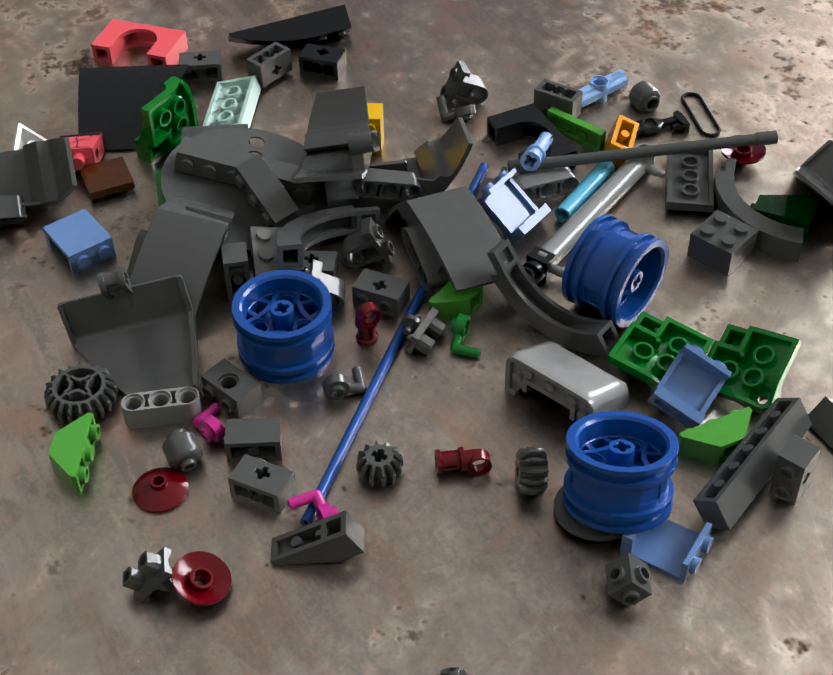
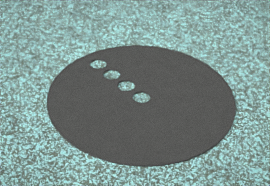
[160,127,328,251]

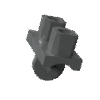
[401,307,447,355]
[122,547,173,602]

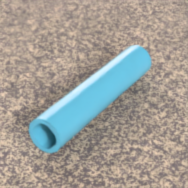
[555,162,615,223]

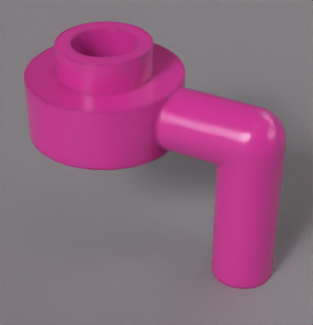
[192,402,225,443]
[287,489,339,520]

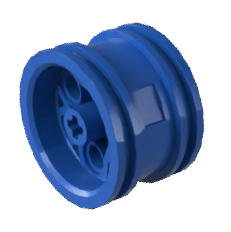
[561,214,669,328]
[232,269,335,385]
[563,411,679,534]

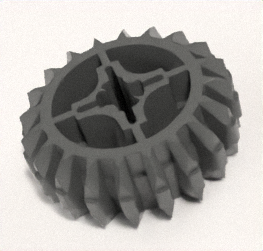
[44,362,118,424]

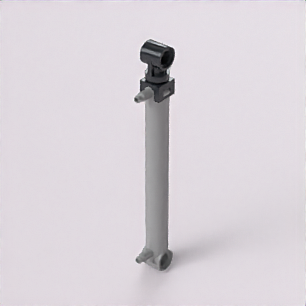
[523,143,665,285]

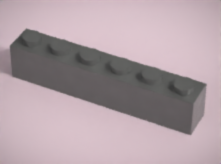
[174,136,316,205]
[693,398,812,530]

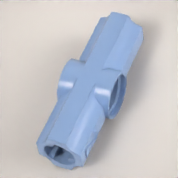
[578,69,628,108]

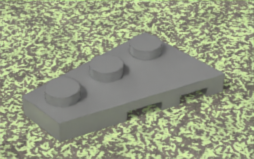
[249,226,285,277]

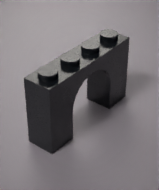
[487,103,578,174]

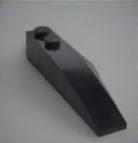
[228,4,352,45]

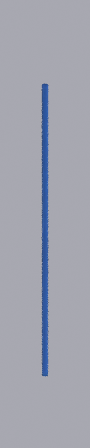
[300,162,489,526]

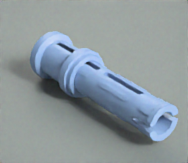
[520,132,553,171]

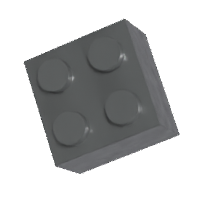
[687,210,758,276]

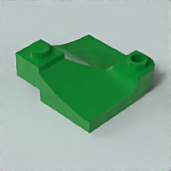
[134,76,198,163]
[606,311,714,393]
[707,324,801,414]

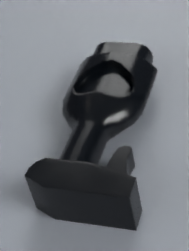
[636,110,690,136]

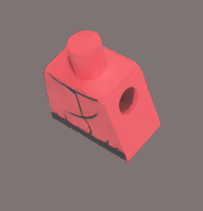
[59,132,105,171]

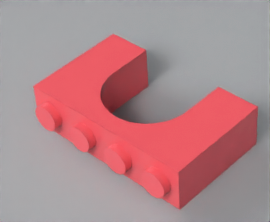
[91,19,188,66]

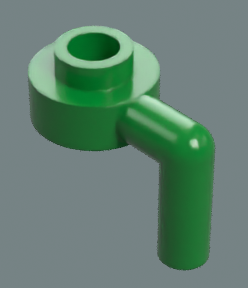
[450,313,481,359]

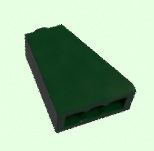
[750,195,821,242]

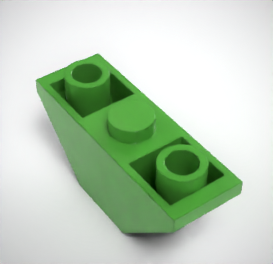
[428,281,483,320]
[678,407,752,465]
[48,413,100,494]

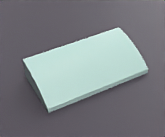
[203,75,261,128]

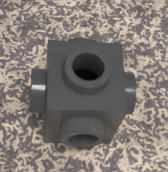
[605,552,652,607]

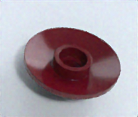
[720,135,766,164]
[132,467,189,513]
[171,551,232,606]

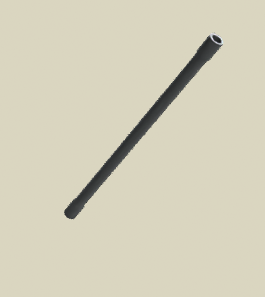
[507,130,778,173]

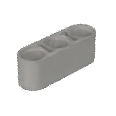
[513,166,579,202]
[120,386,202,429]

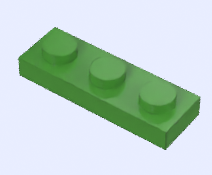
[547,107,606,152]

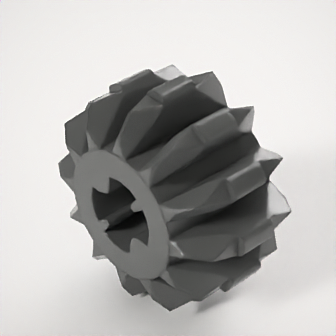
[356,441,404,489]
[515,446,549,495]

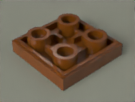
[79,156,135,200]

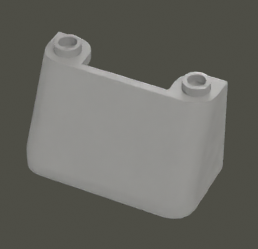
[505,341,629,422]

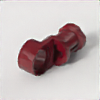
[355,302,382,346]
[434,447,492,476]

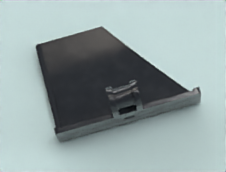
[78,64,192,150]

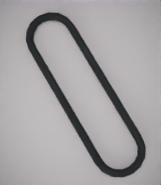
[681,92,721,137]

